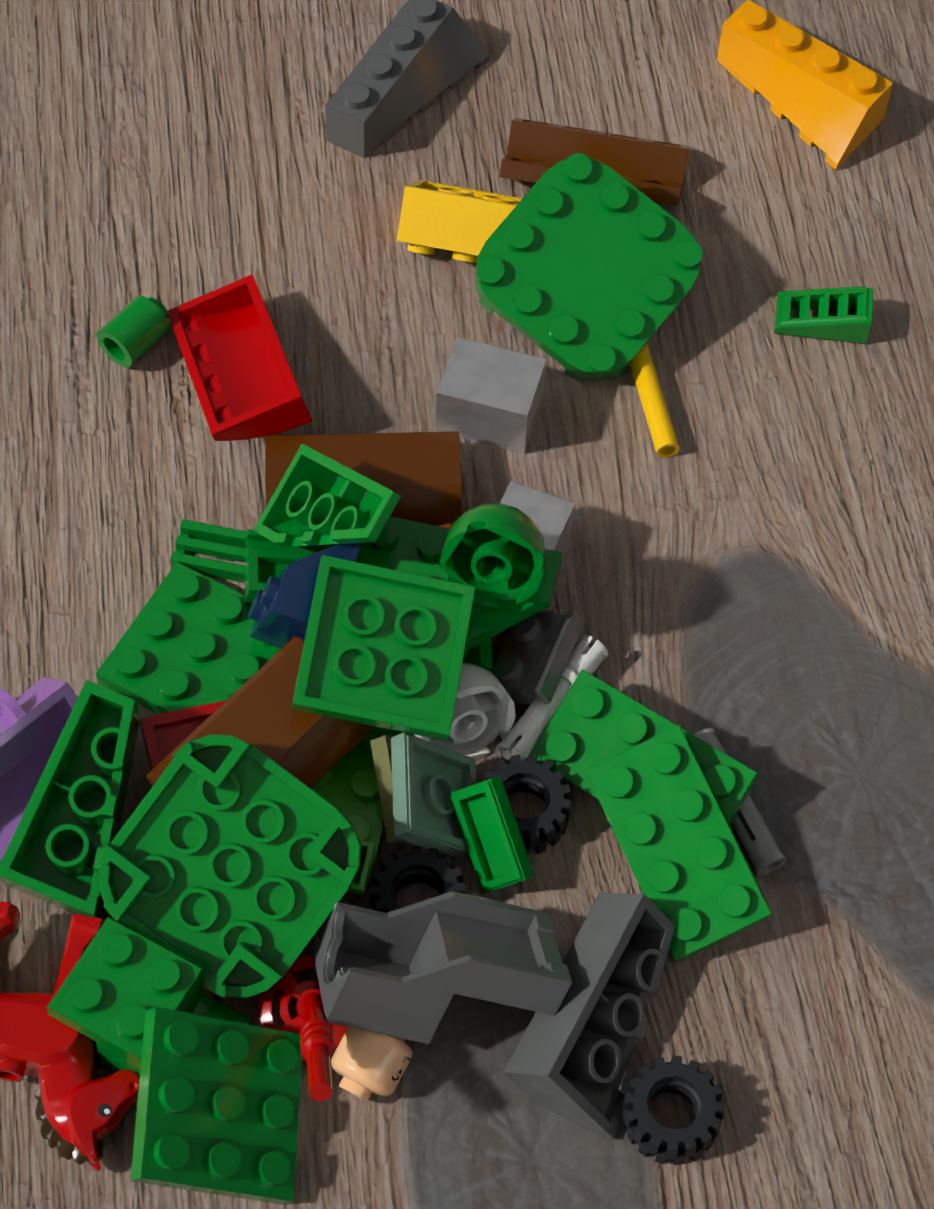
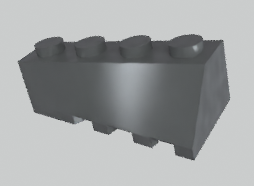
[325,0,490,158]
[503,893,675,1139]

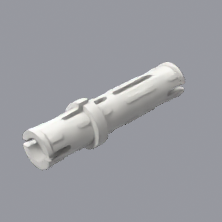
[496,635,609,763]

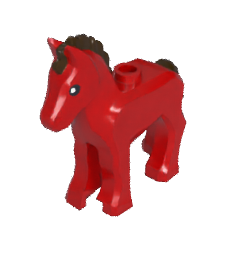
[0,901,140,1172]

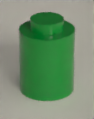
[97,295,170,368]

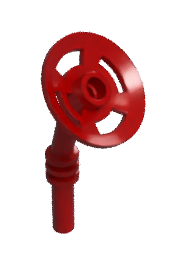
[258,955,348,1102]

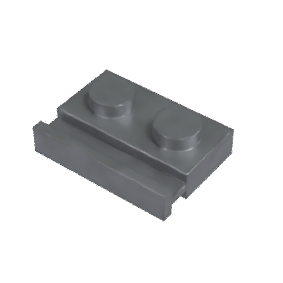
[491,609,584,704]

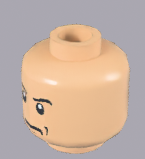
[331,1027,412,1102]

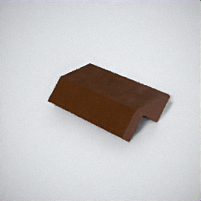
[499,118,690,206]
[265,431,463,526]
[145,636,376,789]

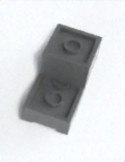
[313,891,572,1044]

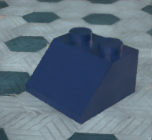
[248,543,362,649]

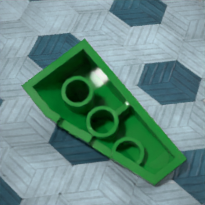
[253,444,401,547]

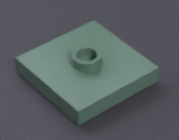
[391,732,476,861]

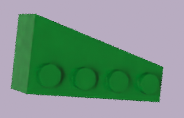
[0,680,141,919]

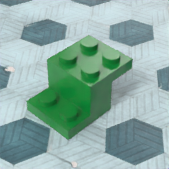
[47,917,251,1075]

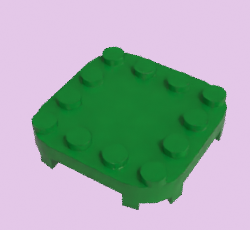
[474,153,703,382]
[97,734,362,998]

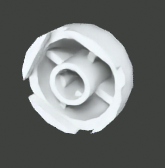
[414,663,516,761]

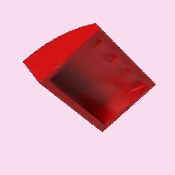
[167,274,313,441]

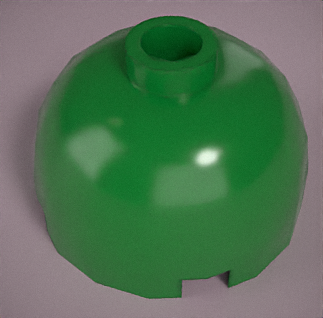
[440,503,546,607]

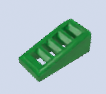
[774,287,873,344]

